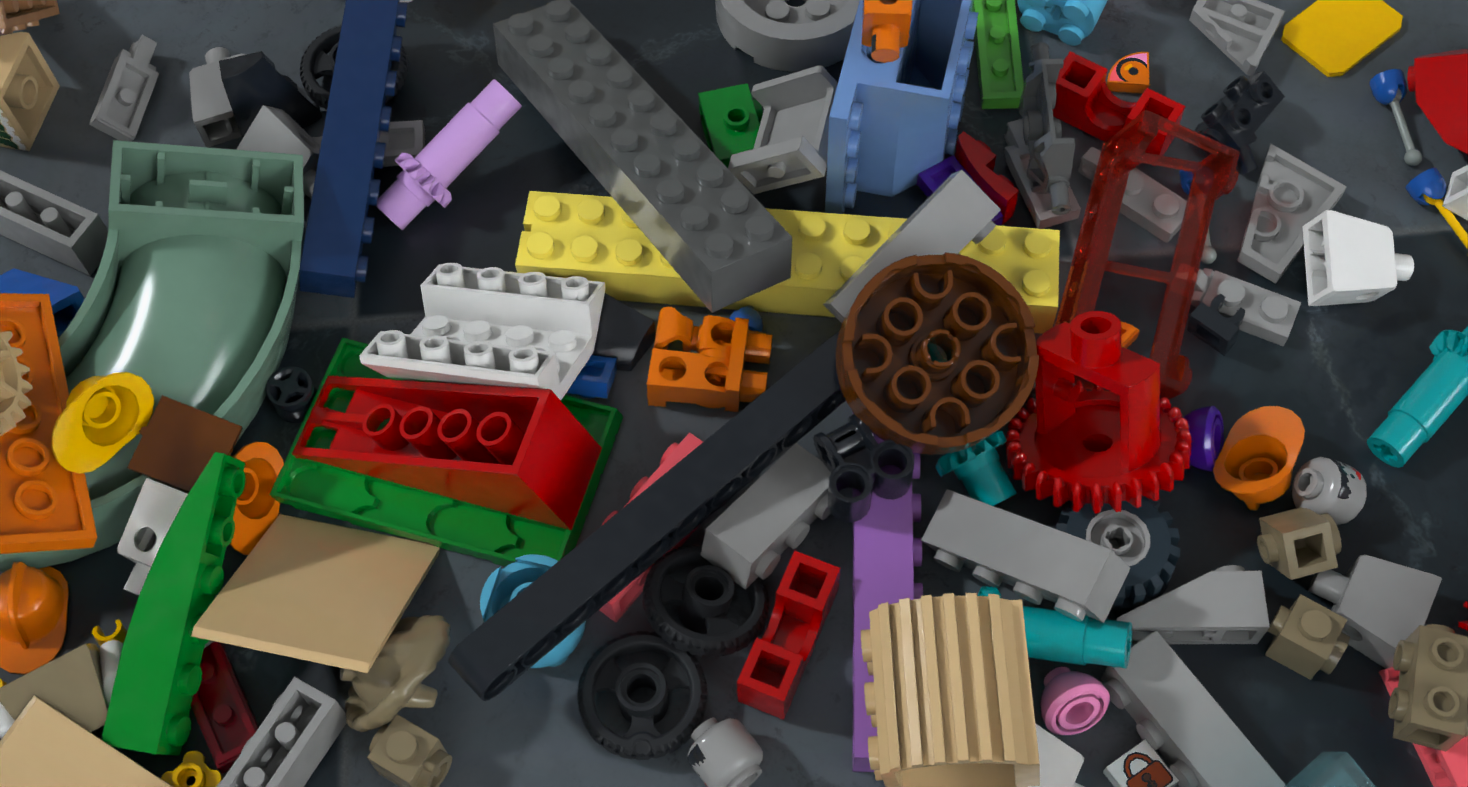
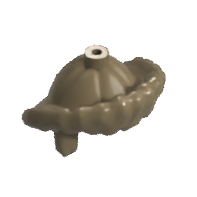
[340,615,451,732]

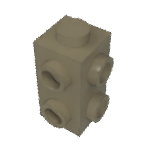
[1388,624,1468,752]

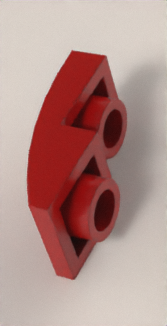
[955,131,1019,225]

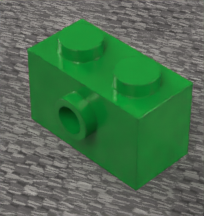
[698,83,763,168]

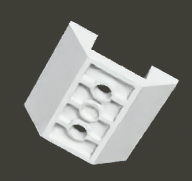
[359,263,605,400]

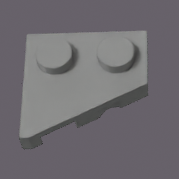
[1189,0,1285,76]

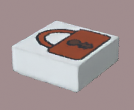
[1103,739,1179,787]

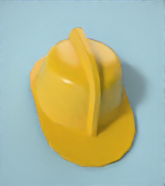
[51,372,154,474]

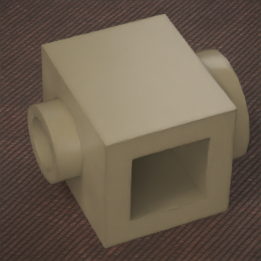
[1257,507,1342,580]
[1265,594,1350,680]
[367,714,452,787]

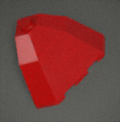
[1407,49,1468,154]

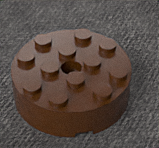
[836,252,1039,455]

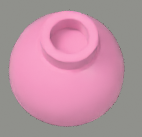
[1040,667,1110,735]

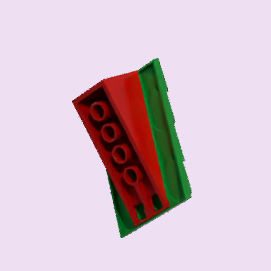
[269,337,623,566]

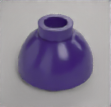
[1183,406,1224,472]

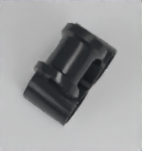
[813,414,915,522]

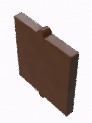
[127,395,243,493]

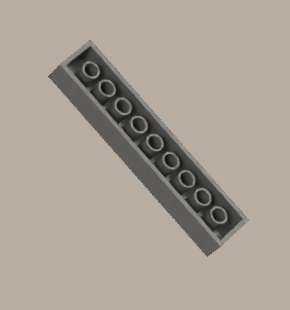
[493,0,792,313]

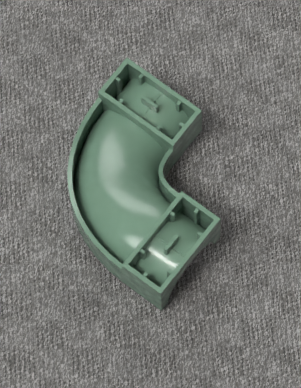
[0,140,304,572]

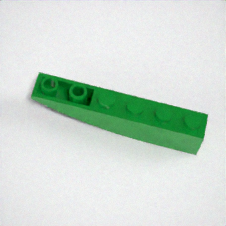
[101,452,246,756]

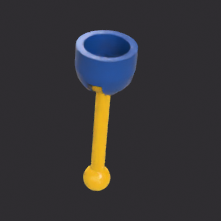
[1405,168,1468,250]

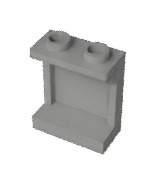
[728,66,838,194]

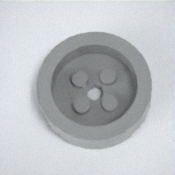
[715,0,860,72]

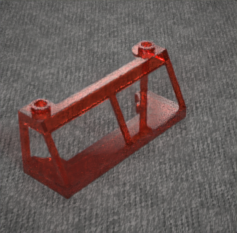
[1055,110,1240,400]

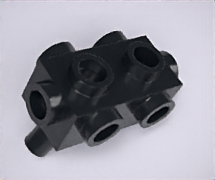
[1192,71,1285,175]

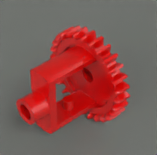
[1006,311,1192,513]

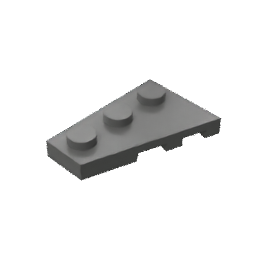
[1237,143,1347,284]

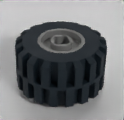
[1056,498,1180,619]

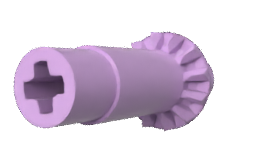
[377,79,522,230]

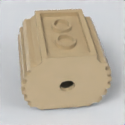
[861,593,1040,787]

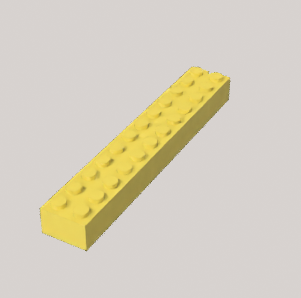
[515,191,1060,334]

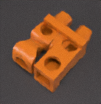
[647,306,773,412]

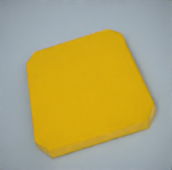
[1281,0,1403,77]

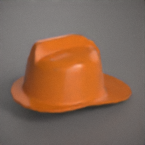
[1213,406,1305,511]
[230,441,284,555]
[0,562,69,675]

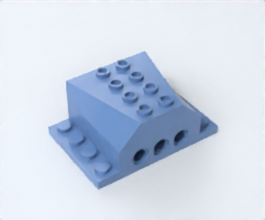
[825,0,979,214]

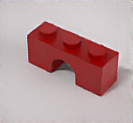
[1052,51,1186,167]
[737,550,841,720]

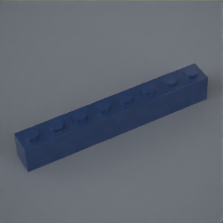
[299,0,408,298]

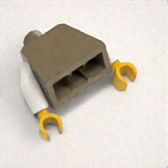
[0,619,127,739]

